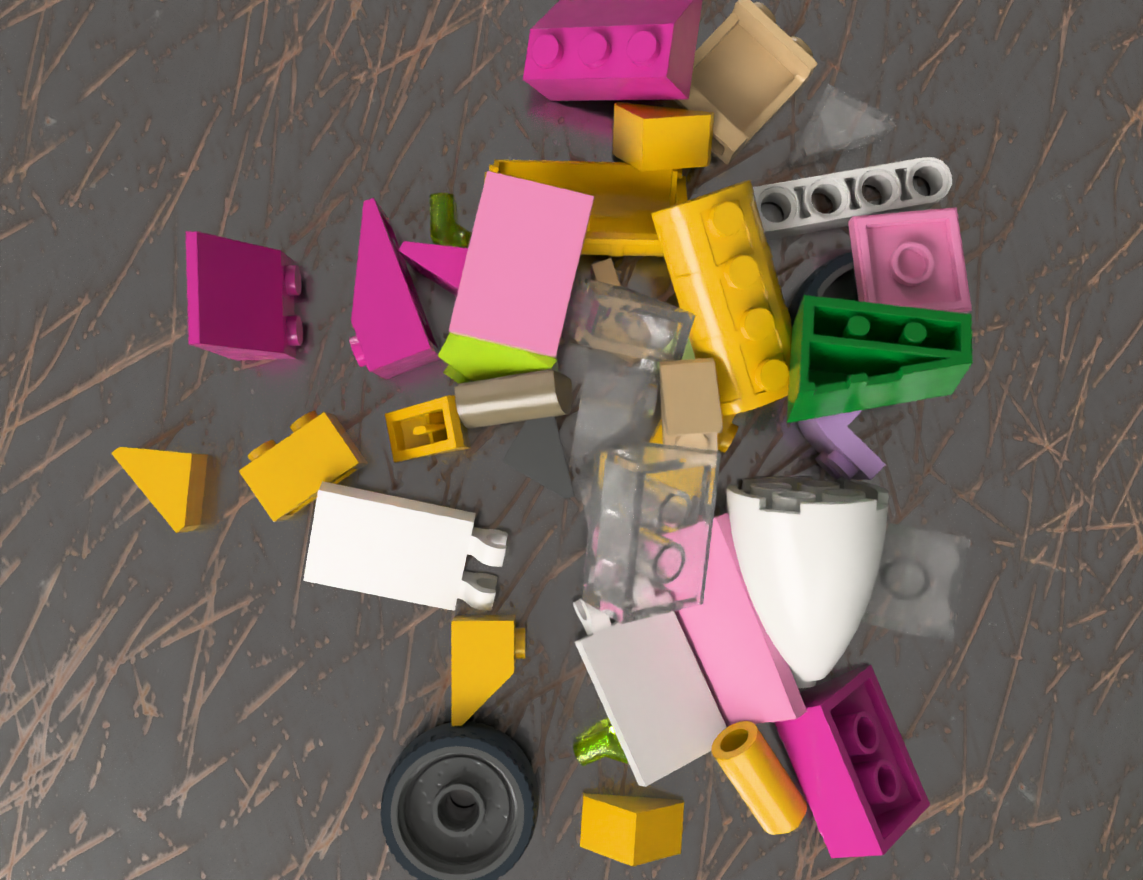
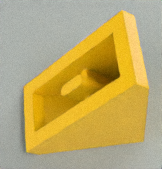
[613,102,714,172]
[385,395,471,463]
[111,447,208,533]
[580,793,684,867]

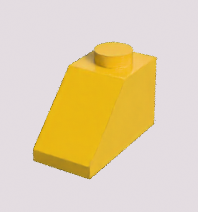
[451,615,526,726]

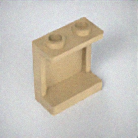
[658,0,817,165]

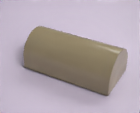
[454,369,573,429]

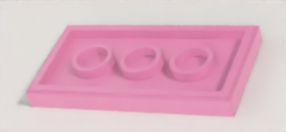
[646,512,807,727]

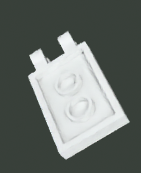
[303,481,508,611]
[573,571,727,787]

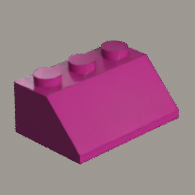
[523,0,703,101]
[774,664,930,858]

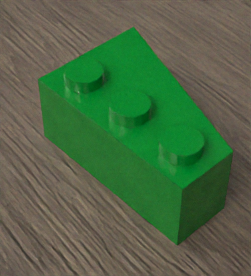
[787,295,973,423]

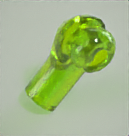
[429,193,472,248]
[573,726,629,766]

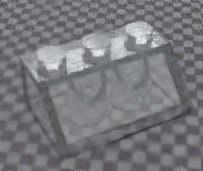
[582,441,721,624]

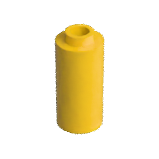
[711,721,807,835]

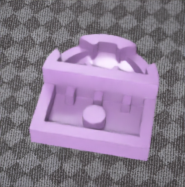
[797,410,886,480]

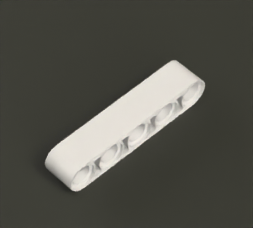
[753,157,952,240]

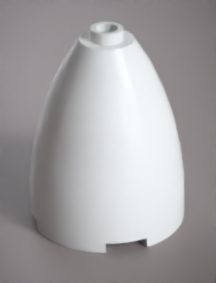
[726,476,889,688]

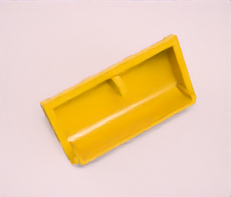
[484,159,687,257]
[651,180,792,416]

